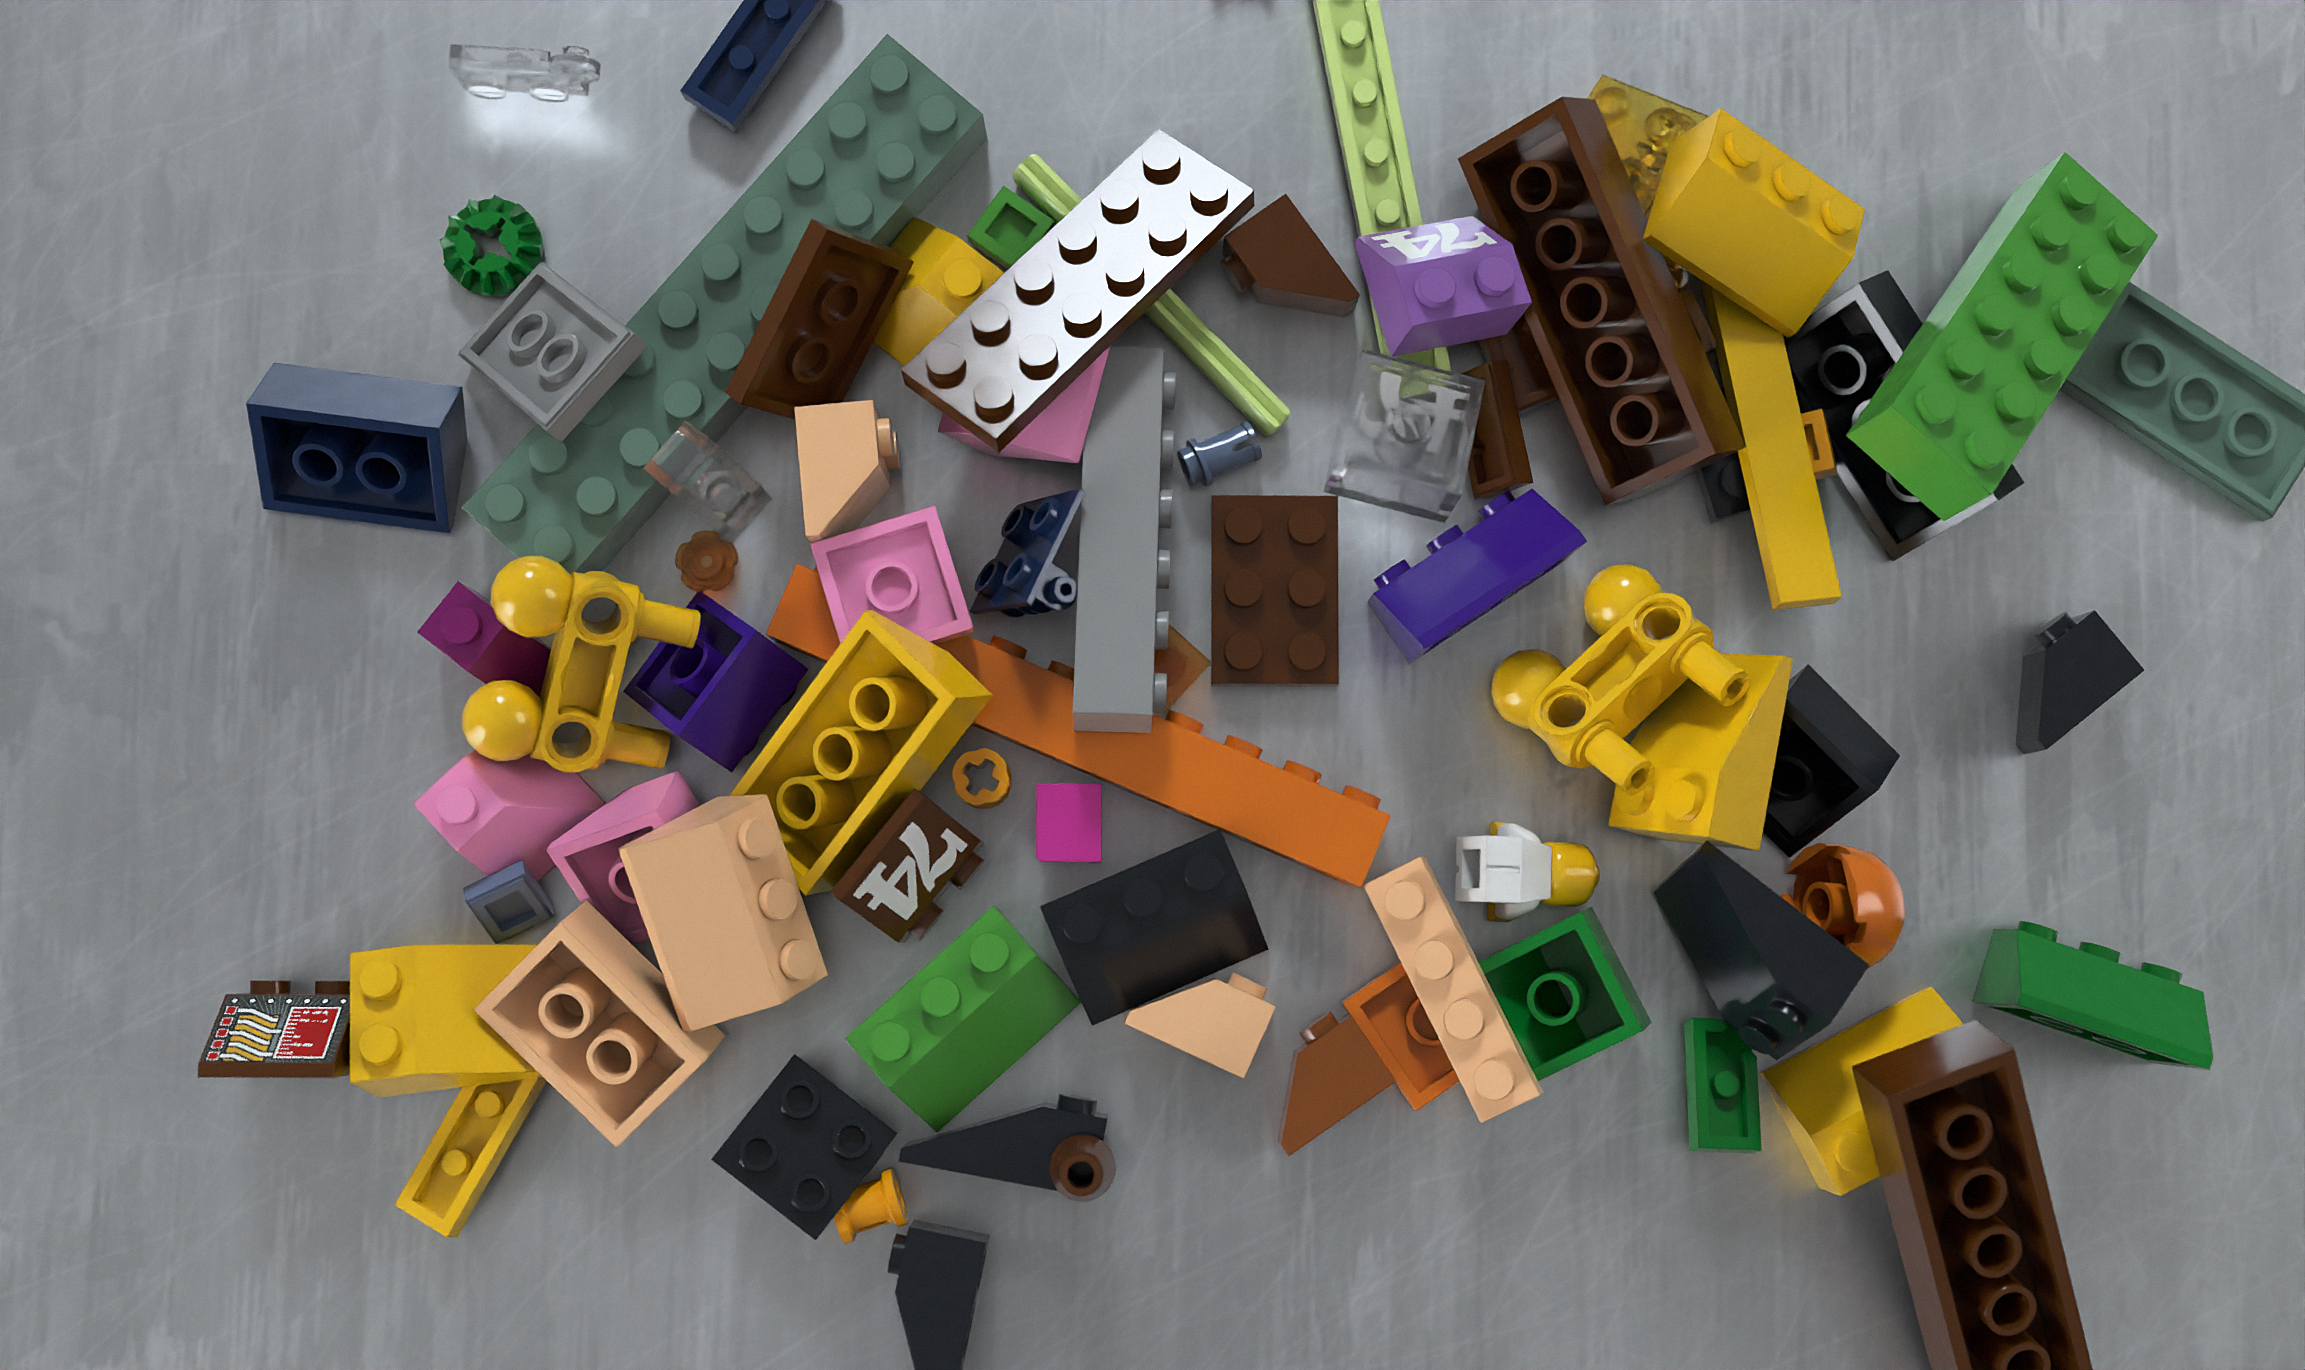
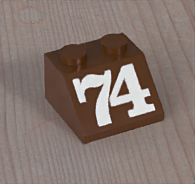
[830,788,985,943]

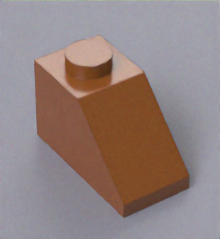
[1277,1011,1396,1156]

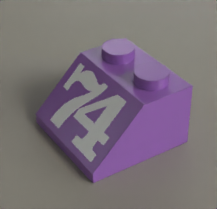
[1354,216,1532,357]

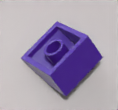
[623,590,808,773]

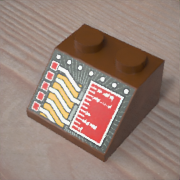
[198,980,350,1078]

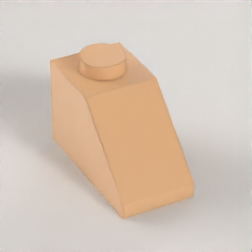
[1124,973,1276,1079]

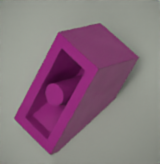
[417,582,551,697]

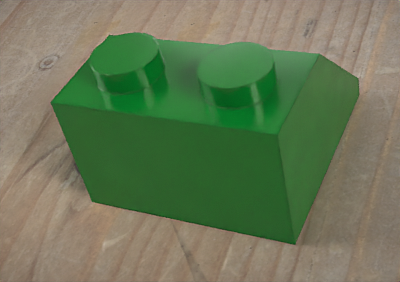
[1478,907,1652,1081]

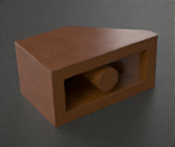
[1220,194,1360,317]

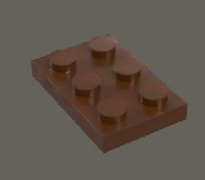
[725,219,914,419]
[1211,495,1339,687]

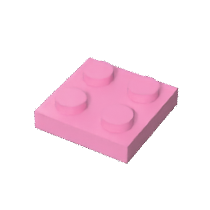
[810,505,975,644]

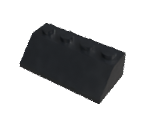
[1783,270,2024,561]

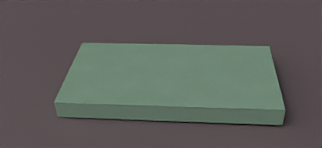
[2060,282,2305,521]

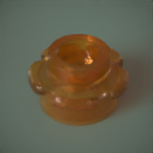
[675,530,738,592]

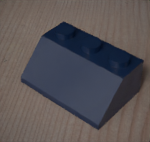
[246,362,467,533]

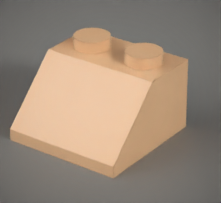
[794,400,901,543]

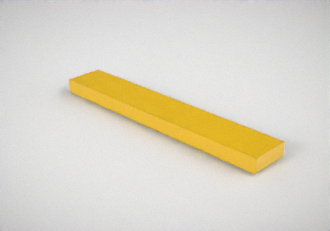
[1700,279,1842,610]

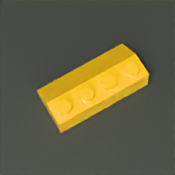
[729,610,993,896]

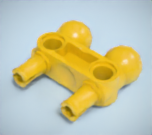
[462,556,700,772]
[1491,563,1750,796]

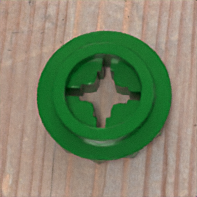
[439,195,543,296]

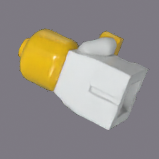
[1455,822,1600,922]

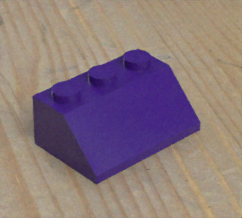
[1367,489,1587,664]

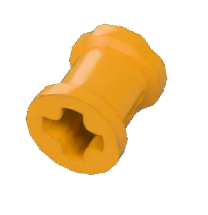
[952,748,1012,809]
[834,1167,909,1244]

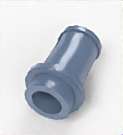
[1177,421,1262,487]

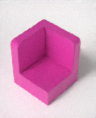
[1036,784,1102,863]

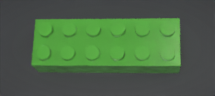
[1846,152,2158,521]

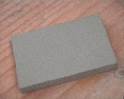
[458,262,647,443]

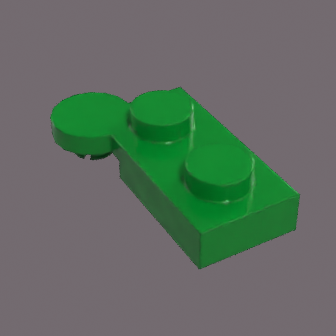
[1684,1017,1762,1154]

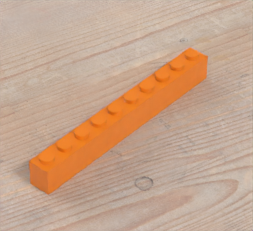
[766,564,1391,889]

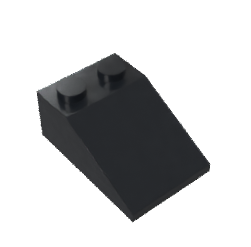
[1654,840,1869,1061]

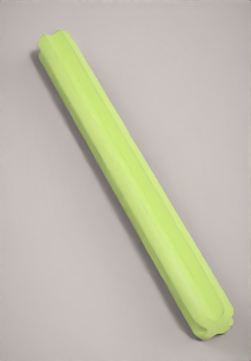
[1013,154,1290,436]

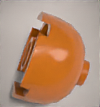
[1781,843,1906,969]

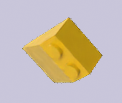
[1608,653,1793,851]
[350,945,543,1098]

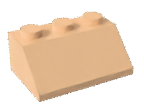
[618,795,828,1032]
[474,900,725,1148]

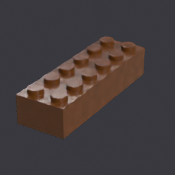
[1458,97,1746,506]
[1851,1020,2093,1370]

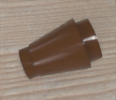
[1049,1134,1116,1202]

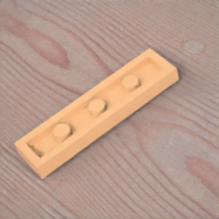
[1363,856,1543,1123]

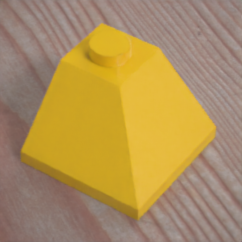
[873,217,1004,367]

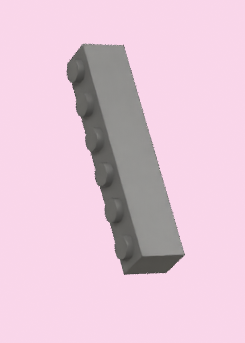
[1073,347,1176,733]

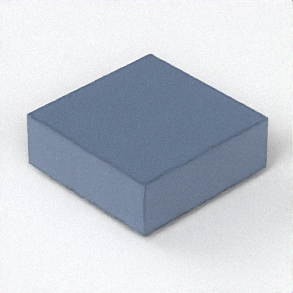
[463,860,555,944]

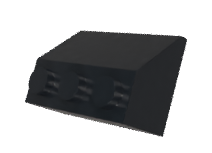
[1040,829,1269,1026]

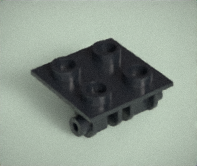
[711,1054,898,1241]

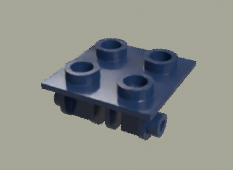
[969,488,1085,618]

